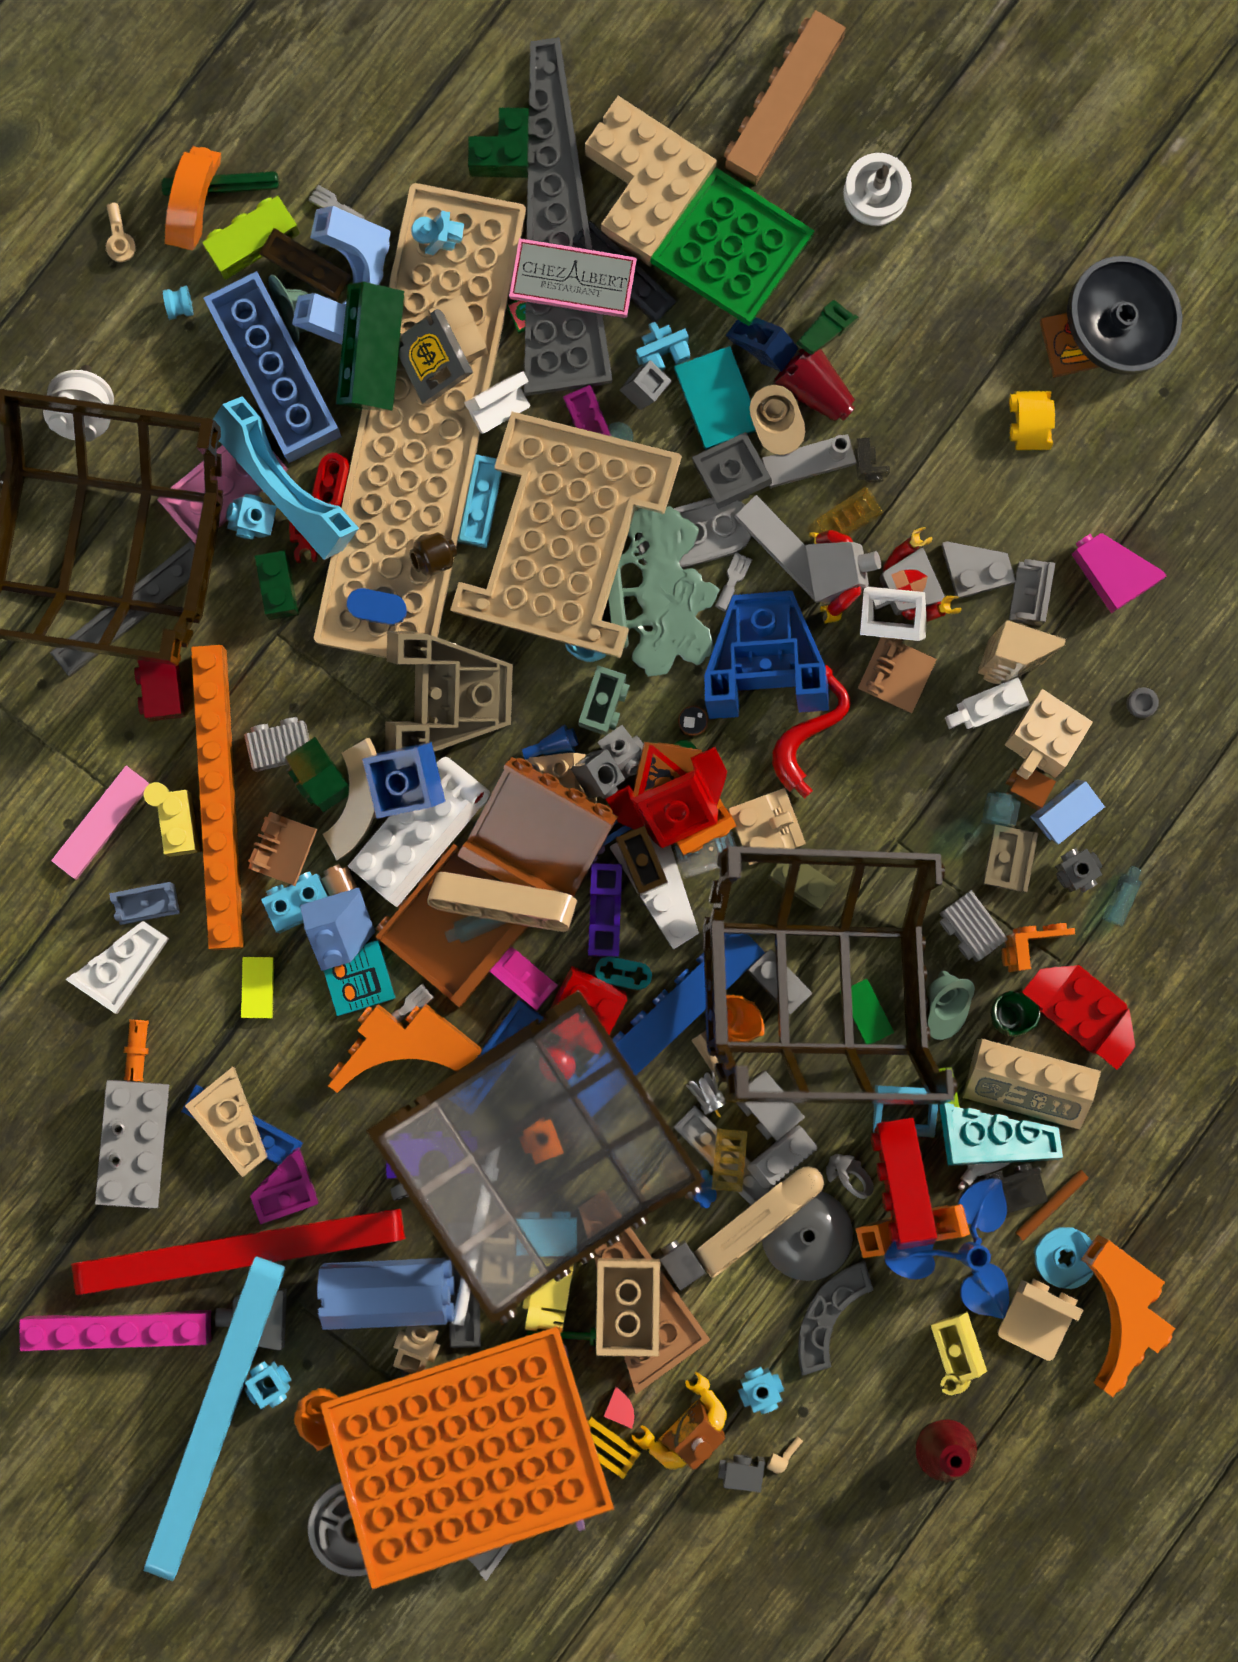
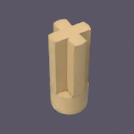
[691,1031,718,1075]

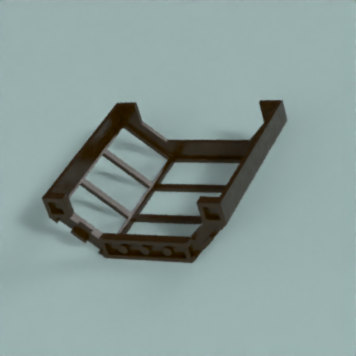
[0,389,223,666]
[703,846,957,1104]

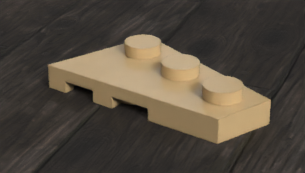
[185,1067,268,1177]

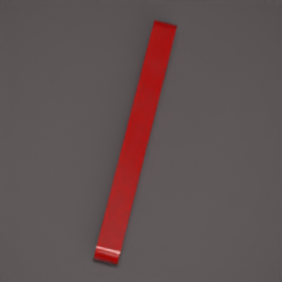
[71,1208,406,1295]

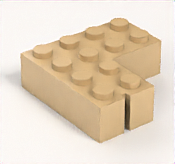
[585,96,717,267]

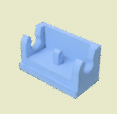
[1030,779,1105,845]

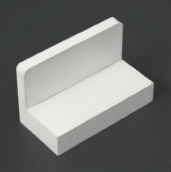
[464,371,530,433]

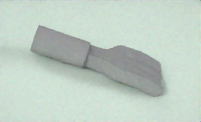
[308,185,365,219]
[715,552,752,611]
[392,984,434,1022]

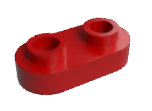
[312,453,350,507]

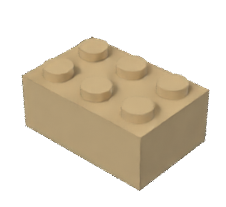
[596,1258,660,1356]

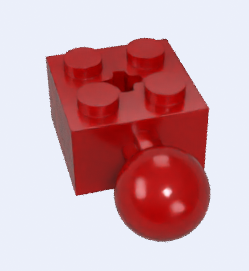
[539,966,627,1083]

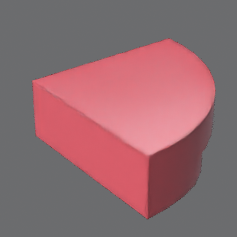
[604,1387,634,1429]

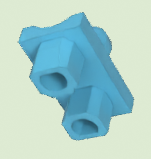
[411,211,464,255]
[636,322,690,371]

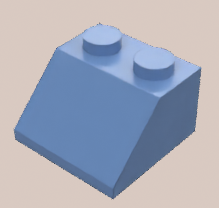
[300,887,375,971]

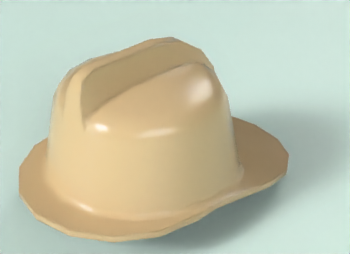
[749,385,806,455]

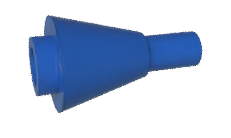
[522,725,579,760]

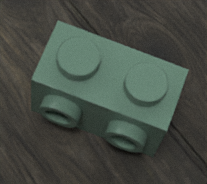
[578,665,630,736]

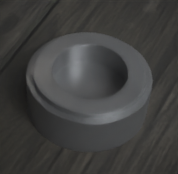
[1127,687,1159,718]

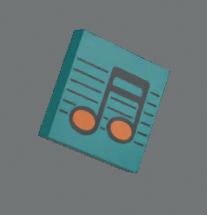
[323,940,396,1016]

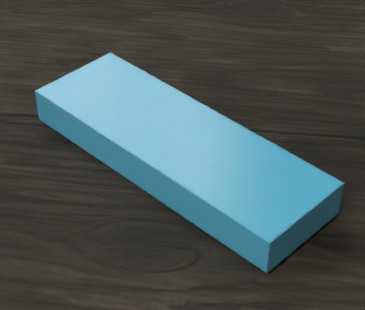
[458,455,502,548]

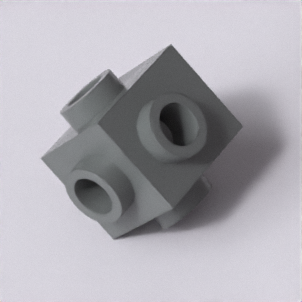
[1055,848,1103,893]

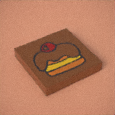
[1039,313,1100,378]

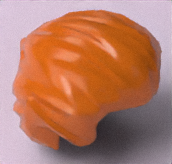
[726,994,765,1042]
[294,1388,340,1451]

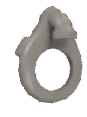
[826,1154,874,1199]

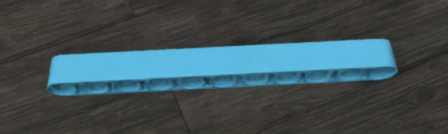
[144,1256,285,1581]

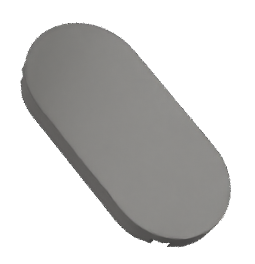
[637,498,751,569]

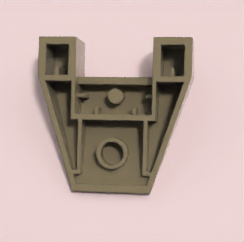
[385,631,513,752]

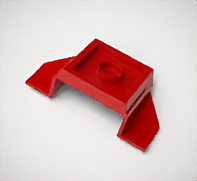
[606,747,727,848]
[1022,965,1135,1070]

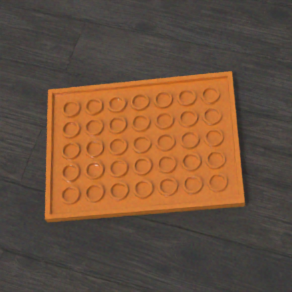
[320,1326,614,1589]

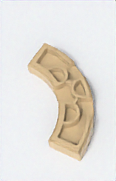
[323,738,376,860]

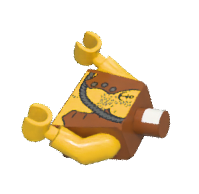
[632,1372,727,1470]

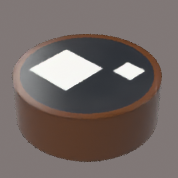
[678,706,708,737]

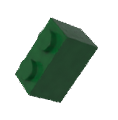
[255,550,299,620]

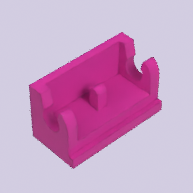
[490,947,558,1011]

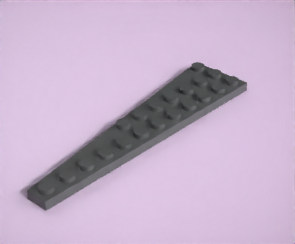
[524,37,613,396]

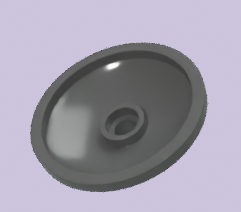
[762,1191,853,1281]

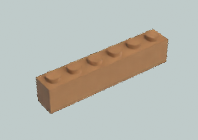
[723,10,846,186]

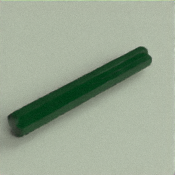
[161,171,279,196]

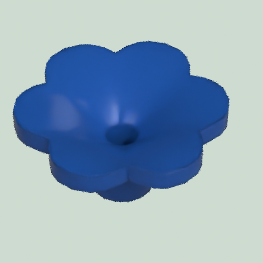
[693,1169,717,1209]

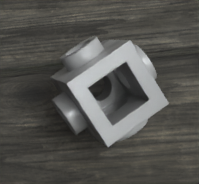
[598,725,643,779]

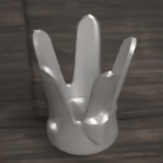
[686,1070,726,1117]

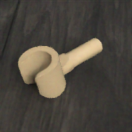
[766,1436,803,1473]

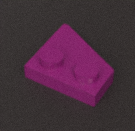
[250,1147,319,1224]

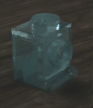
[981,792,1021,828]

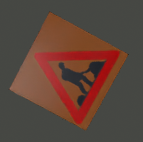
[633,742,702,797]

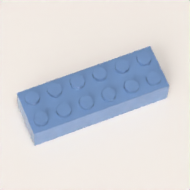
[204,271,342,463]

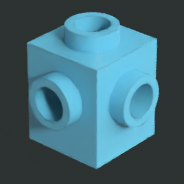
[226,494,277,539]
[244,1361,291,1409]
[738,1367,785,1414]

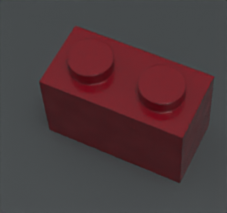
[134,660,186,722]

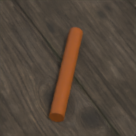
[1015,1169,1089,1241]

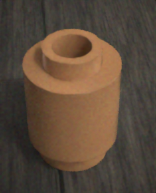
[321,864,358,896]

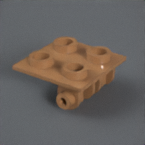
[857,637,937,713]
[247,812,317,886]

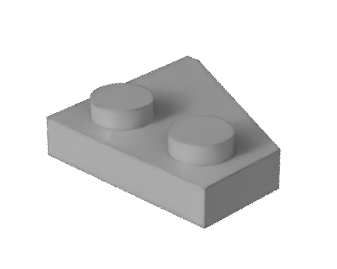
[941,541,1016,599]

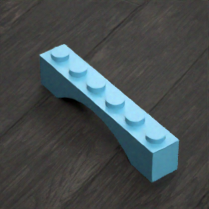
[213,397,359,560]

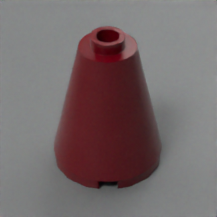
[773,348,855,421]
[916,1419,977,1482]

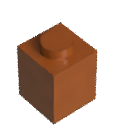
[1005,768,1056,810]

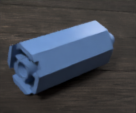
[317,1258,456,1330]

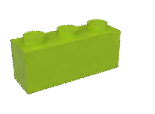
[202,196,300,280]

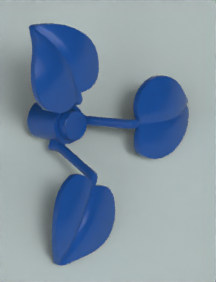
[884,1179,1009,1319]

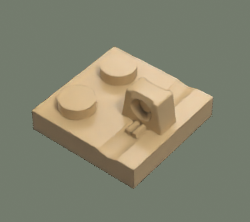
[728,788,806,866]

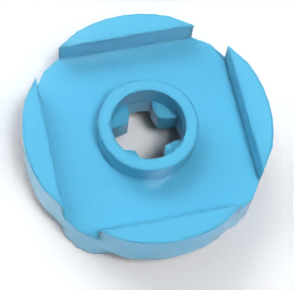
[1034,1227,1093,1289]

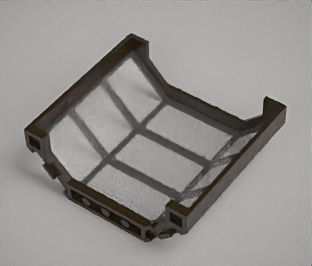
[366,990,705,1324]

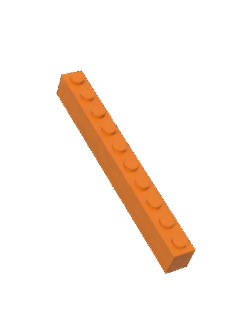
[191,645,244,950]

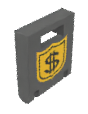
[398,309,473,404]

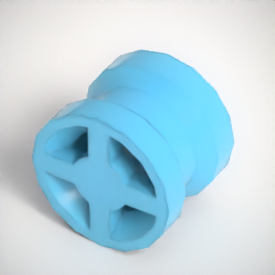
[163,286,193,320]

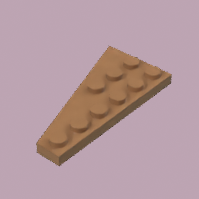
[578,1189,710,1394]

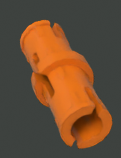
[124,1019,149,1082]

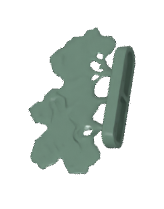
[608,506,720,677]

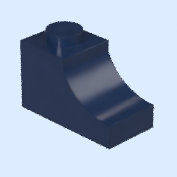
[726,317,799,372]

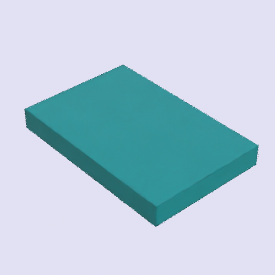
[674,346,756,451]

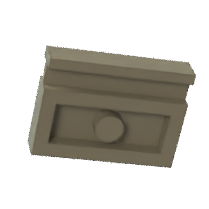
[983,824,1038,893]

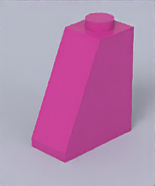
[1072,533,1166,614]

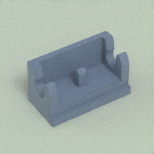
[109,882,180,925]

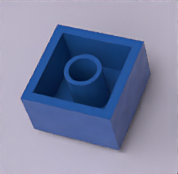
[362,742,446,819]

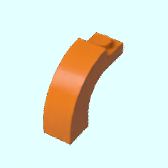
[165,146,221,251]
[855,1204,970,1258]

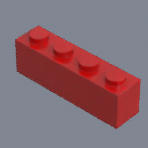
[871,1118,938,1250]

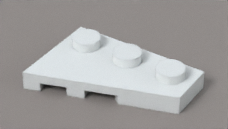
[66,921,169,1014]

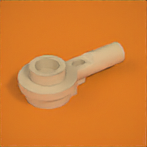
[106,203,136,262]

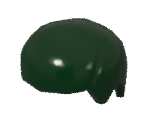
[990,991,1041,1037]

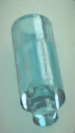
[1102,866,1142,927]
[444,916,506,943]

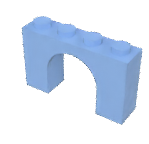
[292,206,391,344]

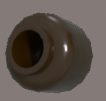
[410,532,457,576]

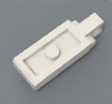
[945,677,1030,729]

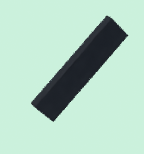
[573,221,676,324]

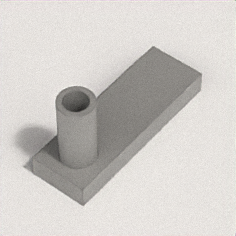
[762,434,856,488]

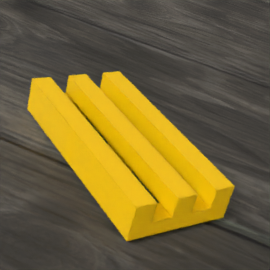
[587,1417,641,1479]

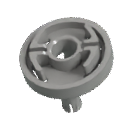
[308,1481,368,1576]

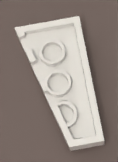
[610,835,699,950]

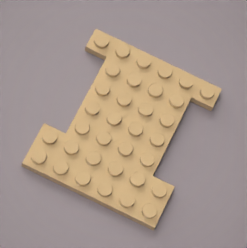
[450,411,682,658]

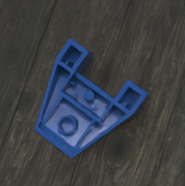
[704,591,829,719]

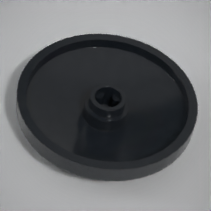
[1067,256,1182,375]

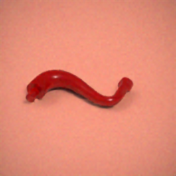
[772,665,850,799]

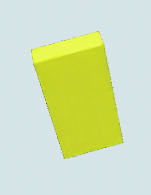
[241,957,274,1018]

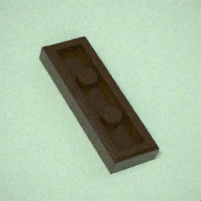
[259,228,351,301]

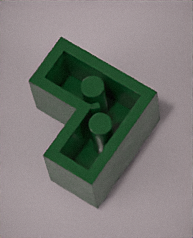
[468,108,529,178]
[285,737,349,812]

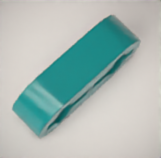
[595,957,652,990]

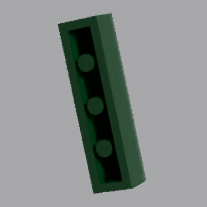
[336,282,405,411]

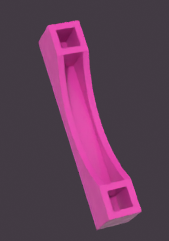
[20,1310,212,1351]

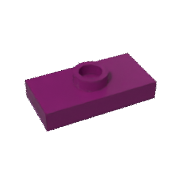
[563,385,612,437]

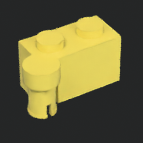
[144,782,200,857]
[523,1256,574,1333]
[931,1312,987,1395]

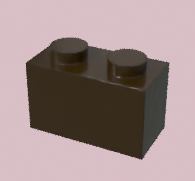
[616,826,668,896]

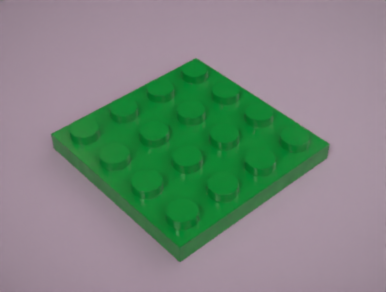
[650,167,815,326]

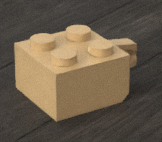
[1005,689,1093,780]

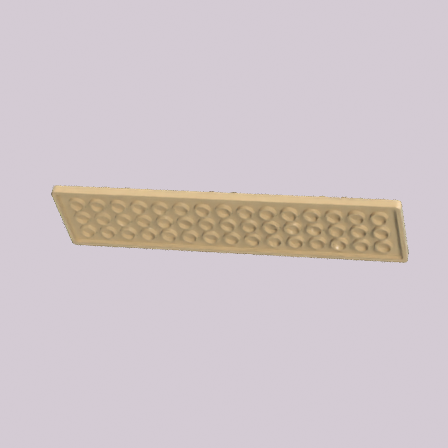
[314,183,526,658]

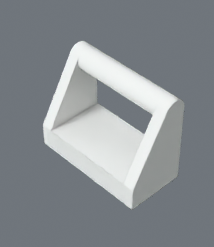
[860,587,927,641]

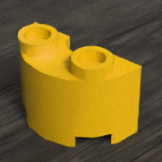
[1009,391,1055,450]

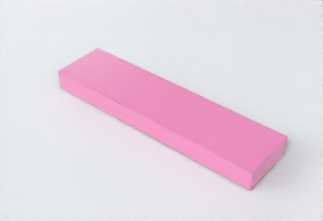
[51,766,150,880]

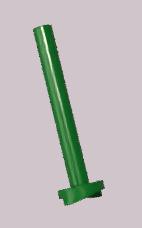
[527,1327,596,1346]

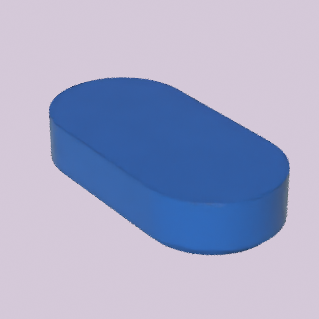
[347,588,407,626]

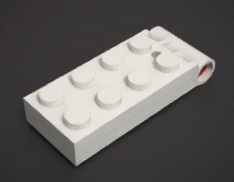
[348,757,490,907]

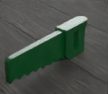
[796,300,859,355]

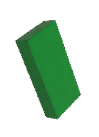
[840,978,894,1044]

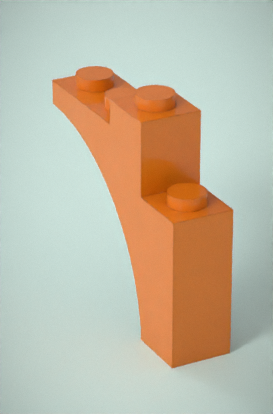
[328,1003,482,1093]
[1081,1235,1176,1397]

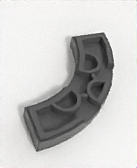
[798,1260,873,1376]

